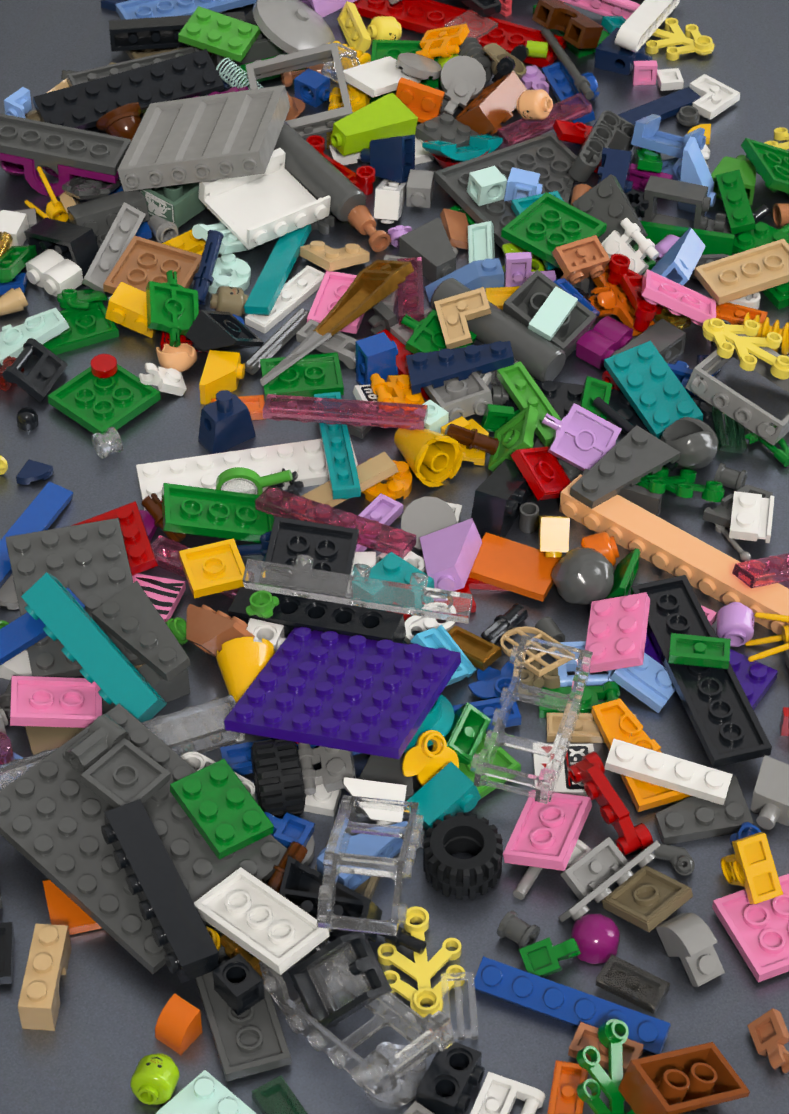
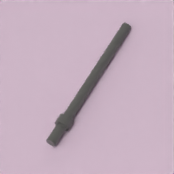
[541,27,594,100]

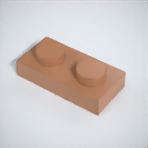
[568,1022,644,1076]

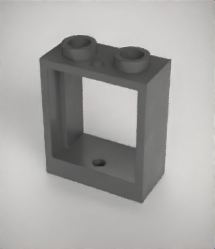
[642,175,711,230]

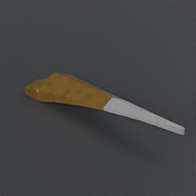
[260,260,414,387]

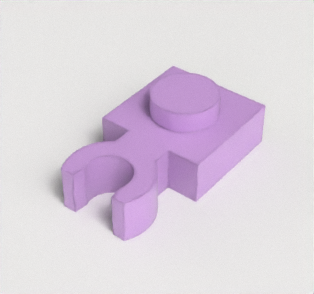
[520,65,549,94]

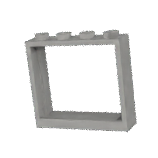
[246,42,353,138]
[686,334,789,446]

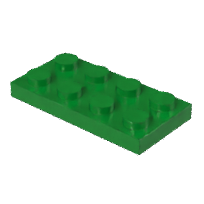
[161,483,274,543]

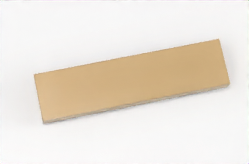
[289,451,399,521]

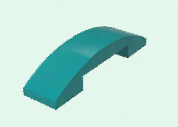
[422,134,503,161]

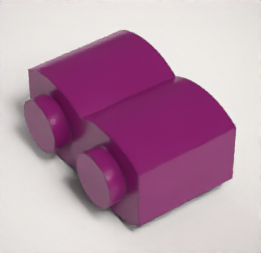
[576,316,633,370]

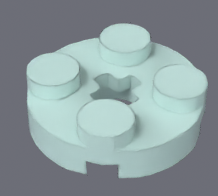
[208,253,251,294]

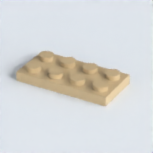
[694,239,789,305]

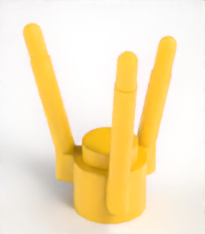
[24,166,69,222]
[745,612,789,662]

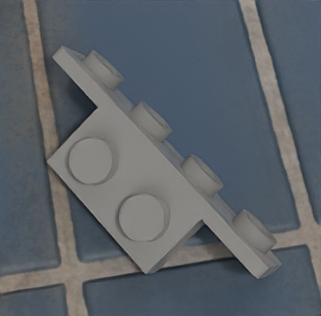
[558,837,660,922]

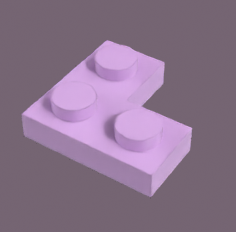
[504,252,556,287]

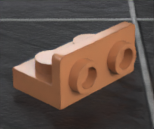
[552,235,611,285]

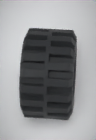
[251,739,305,817]
[423,813,503,899]

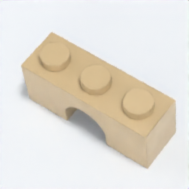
[18,923,72,1031]

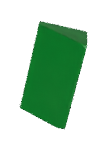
[606,548,640,599]
[444,702,491,765]

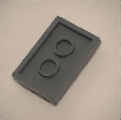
[572,174,648,264]

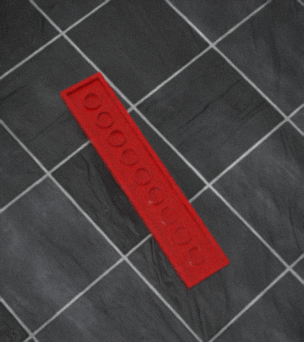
[353,0,567,68]

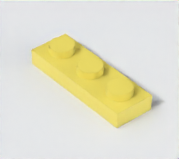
[337,1,372,54]

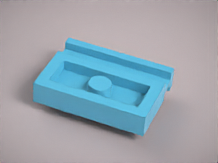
[411,625,477,686]

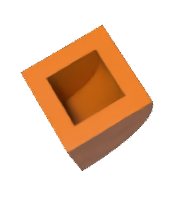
[155,993,203,1055]

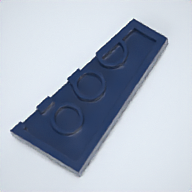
[406,341,514,395]

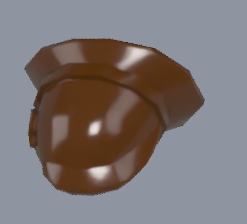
[96,102,141,141]

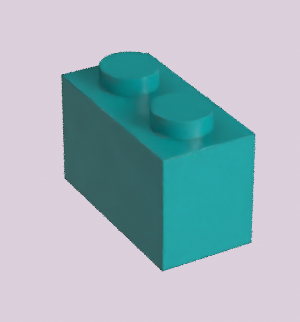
[405,762,481,830]

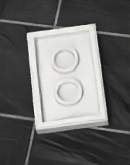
[343,56,421,98]

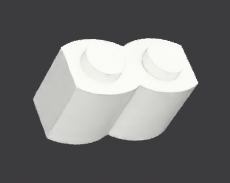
[25,249,83,297]

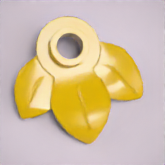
[402,730,459,787]

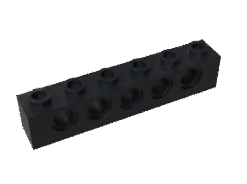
[228,587,406,643]

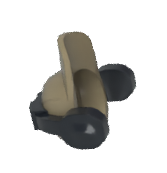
[482,43,529,82]

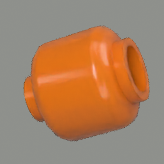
[581,532,620,566]

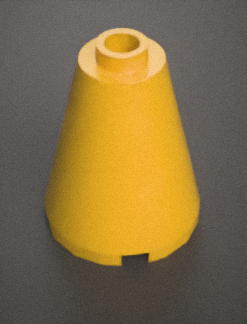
[394,424,463,487]
[216,637,275,707]

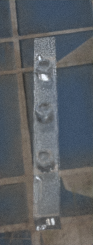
[243,554,472,624]

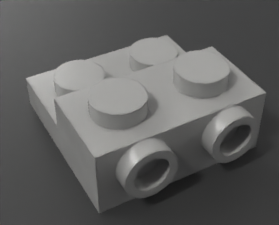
[423,372,493,423]

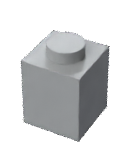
[406,169,434,208]

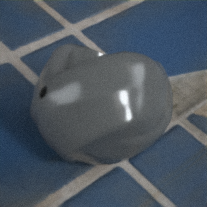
[660,417,719,470]
[551,547,614,605]

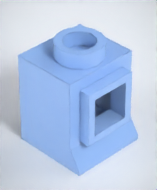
[504,167,543,201]

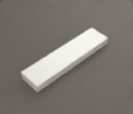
[245,265,325,334]

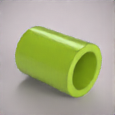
[526,40,548,58]

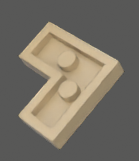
[300,241,370,272]
[434,287,492,349]

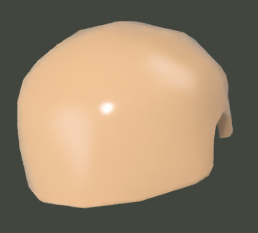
[156,343,197,373]

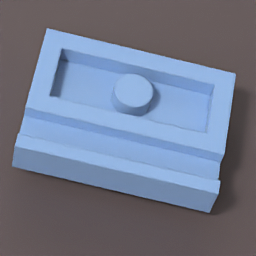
[610,652,676,713]

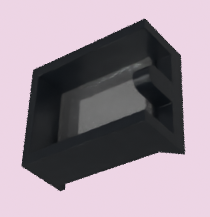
[288,930,392,1031]

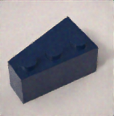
[597,148,634,193]

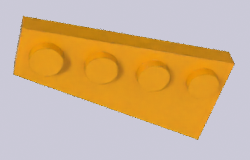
[591,699,691,812]

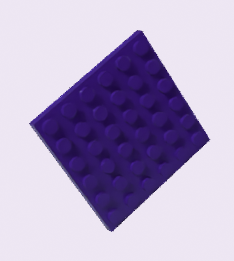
[224,627,461,759]

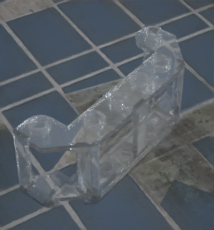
[470,635,593,804]
[317,795,425,936]
[259,919,455,1095]

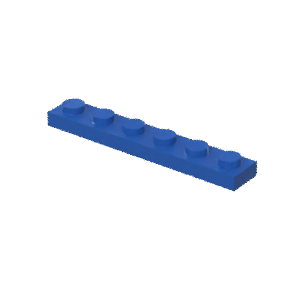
[472,956,671,1055]

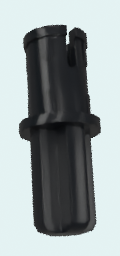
[481,603,528,644]

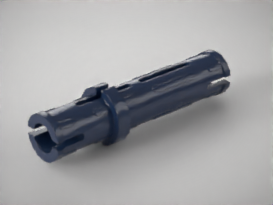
[193,230,224,306]

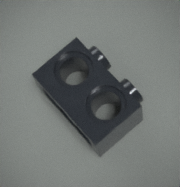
[416,1038,485,1114]

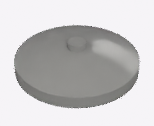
[253,0,335,54]

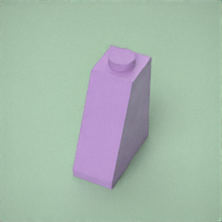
[419,518,482,597]

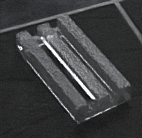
[440,972,479,1041]

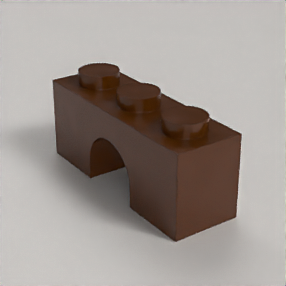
[532,0,604,49]

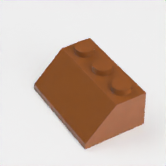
[455,71,527,135]
[618,1042,750,1114]

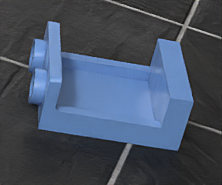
[631,114,706,159]

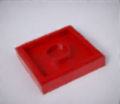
[511,446,571,501]

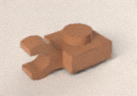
[747,1008,789,1074]

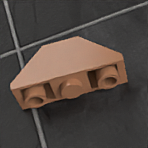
[186,604,255,657]

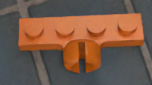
[588,265,655,336]

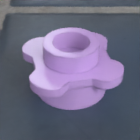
[388,225,412,248]

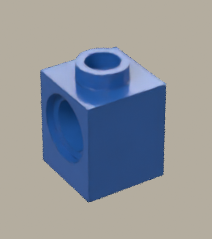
[294,68,331,108]

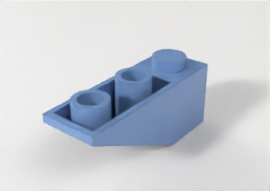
[650,228,706,286]

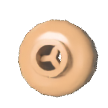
[516,89,553,121]

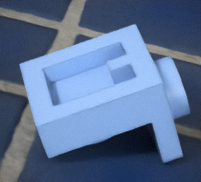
[4,87,32,118]

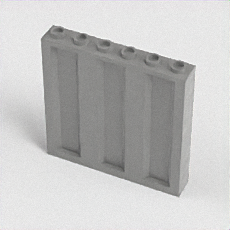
[117,85,290,191]

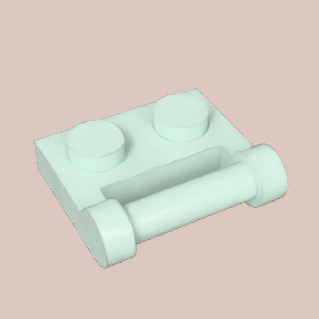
[192,221,254,255]

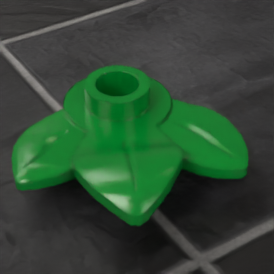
[57,289,107,309]

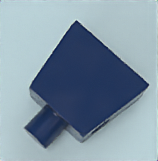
[594,27,653,75]
[360,134,415,183]
[198,390,256,454]

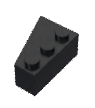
[24,218,99,287]
[471,459,534,539]
[279,856,383,942]

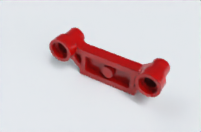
[306,135,376,195]
[607,254,663,332]
[567,751,653,856]

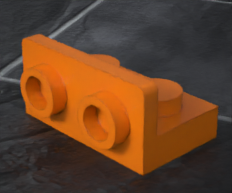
[396,77,445,124]

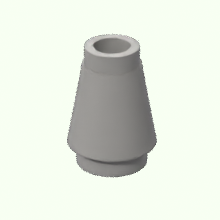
[148,215,179,243]

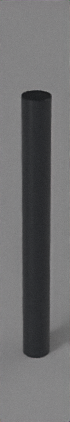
[592,397,678,472]

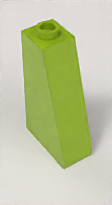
[330,93,418,156]

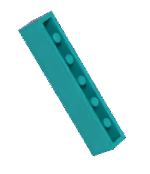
[21,572,167,726]

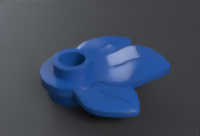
[468,660,521,701]

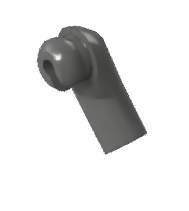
[654,843,695,875]

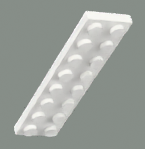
[136,435,358,510]

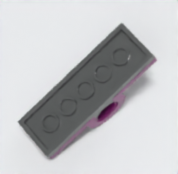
[0,113,131,197]

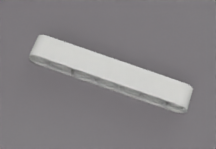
[614,0,680,53]

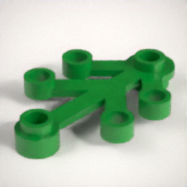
[635,465,725,502]
[577,1019,635,1114]

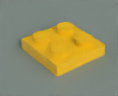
[179,538,250,599]

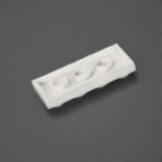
[194,867,330,975]

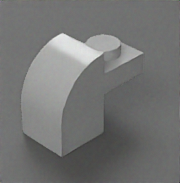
[655,913,725,987]

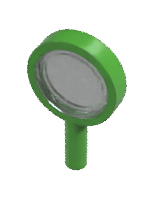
[216,467,293,495]

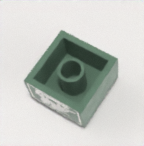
[139,182,207,228]

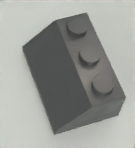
[503,270,597,358]

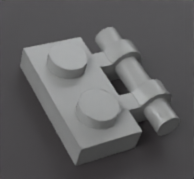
[298,743,356,795]

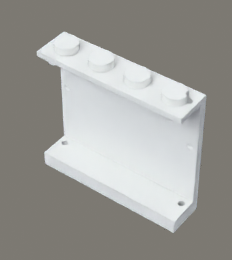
[198,148,331,250]

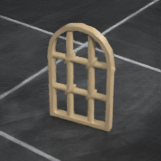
[500,626,576,677]

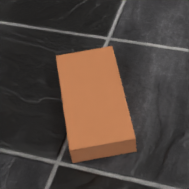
[440,208,468,250]

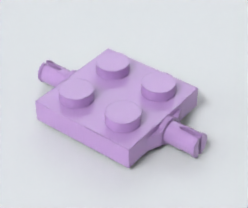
[541,403,622,472]

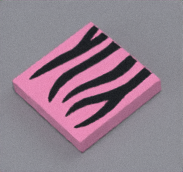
[132,574,186,622]

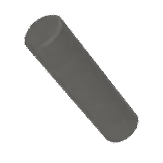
[274,122,366,222]
[431,278,566,382]

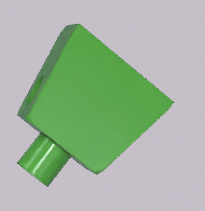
[711,155,756,205]

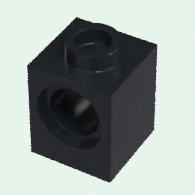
[213,953,265,1016]

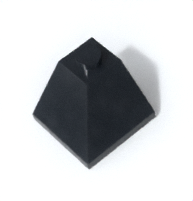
[185,310,264,352]

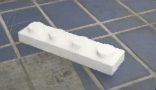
[605,739,732,805]

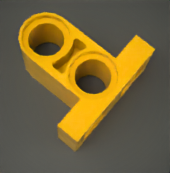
[721,832,783,904]

